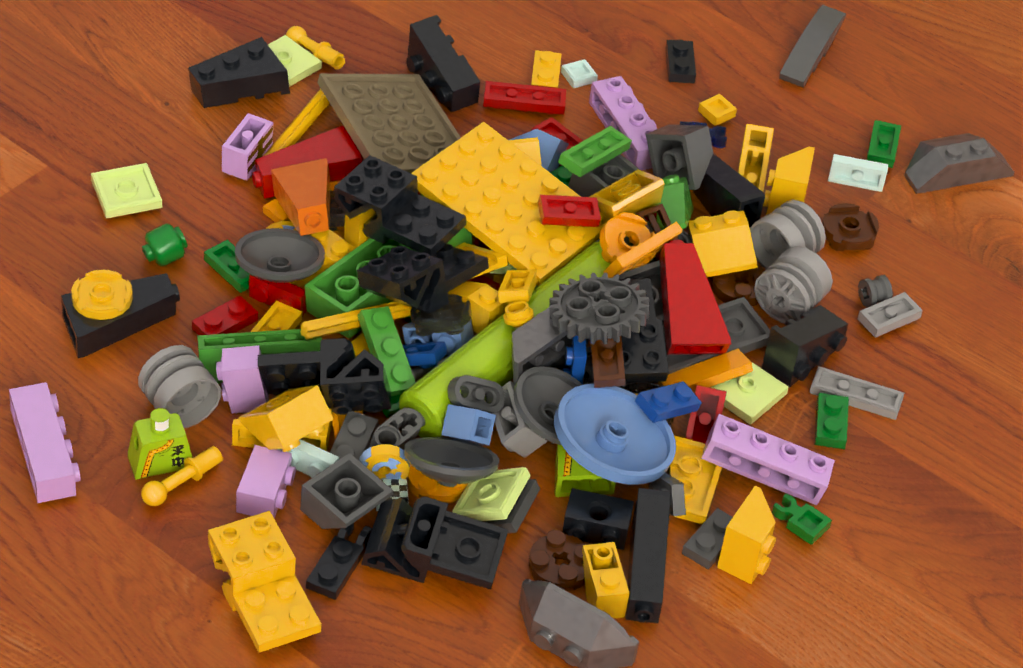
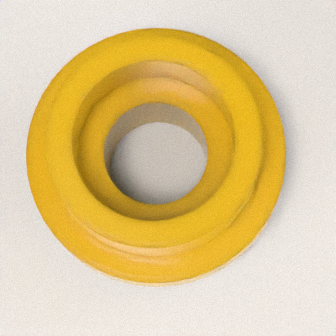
[503,301,534,328]

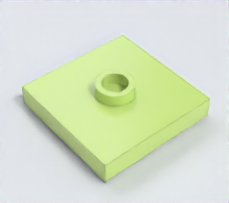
[268,35,322,87]
[91,163,163,219]
[711,362,789,425]
[452,467,531,521]

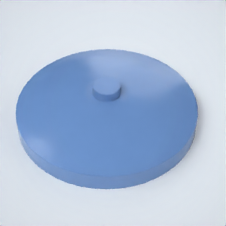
[554,383,676,485]

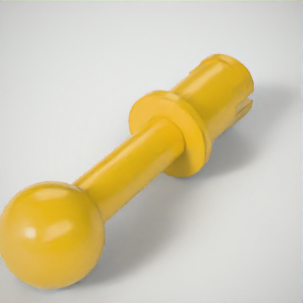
[286,26,345,70]
[141,446,223,506]

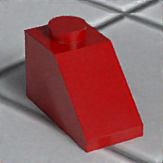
[685,385,727,444]

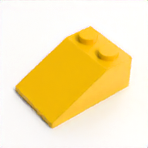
[589,169,665,221]

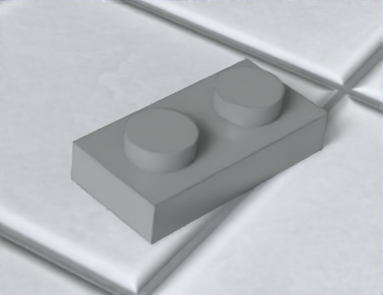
[858,292,923,338]

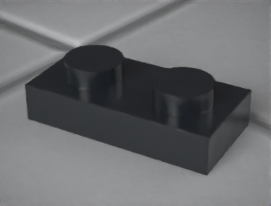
[665,40,696,83]

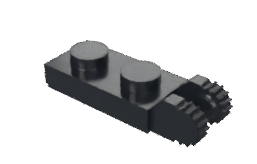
[306,523,372,600]

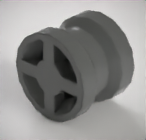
[858,275,893,307]

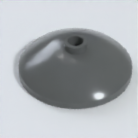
[235,228,325,283]
[514,366,582,445]
[404,437,500,487]

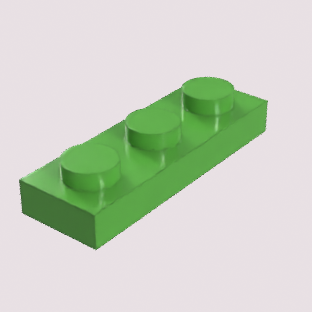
[558,126,632,177]
[357,306,416,396]

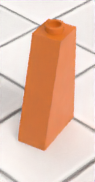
[271,158,331,236]

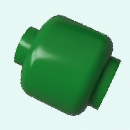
[142,223,188,267]

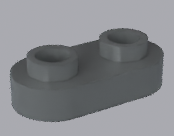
[448,375,505,413]

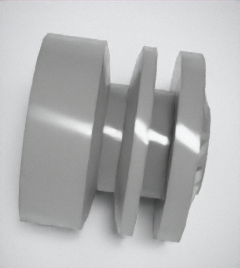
[750,200,826,269]
[754,246,833,323]
[138,345,221,428]

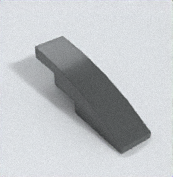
[779,5,846,88]

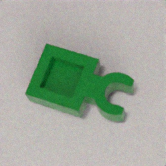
[772,494,832,545]

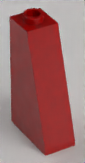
[252,126,362,199]
[659,240,731,355]

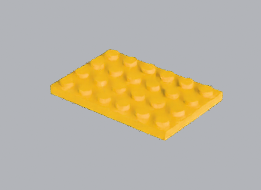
[411,122,608,286]

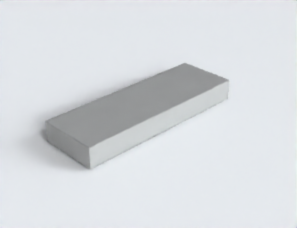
[809,366,905,420]

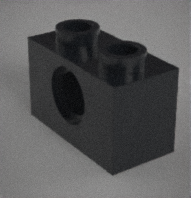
[562,488,634,550]

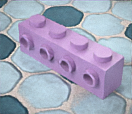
[589,76,657,170]
[9,382,81,503]
[701,414,835,505]

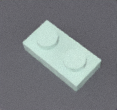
[828,154,888,192]
[277,439,339,478]

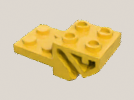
[208,511,321,653]

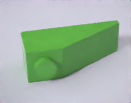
[657,174,694,231]

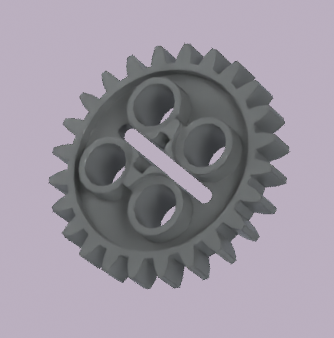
[549,273,649,345]

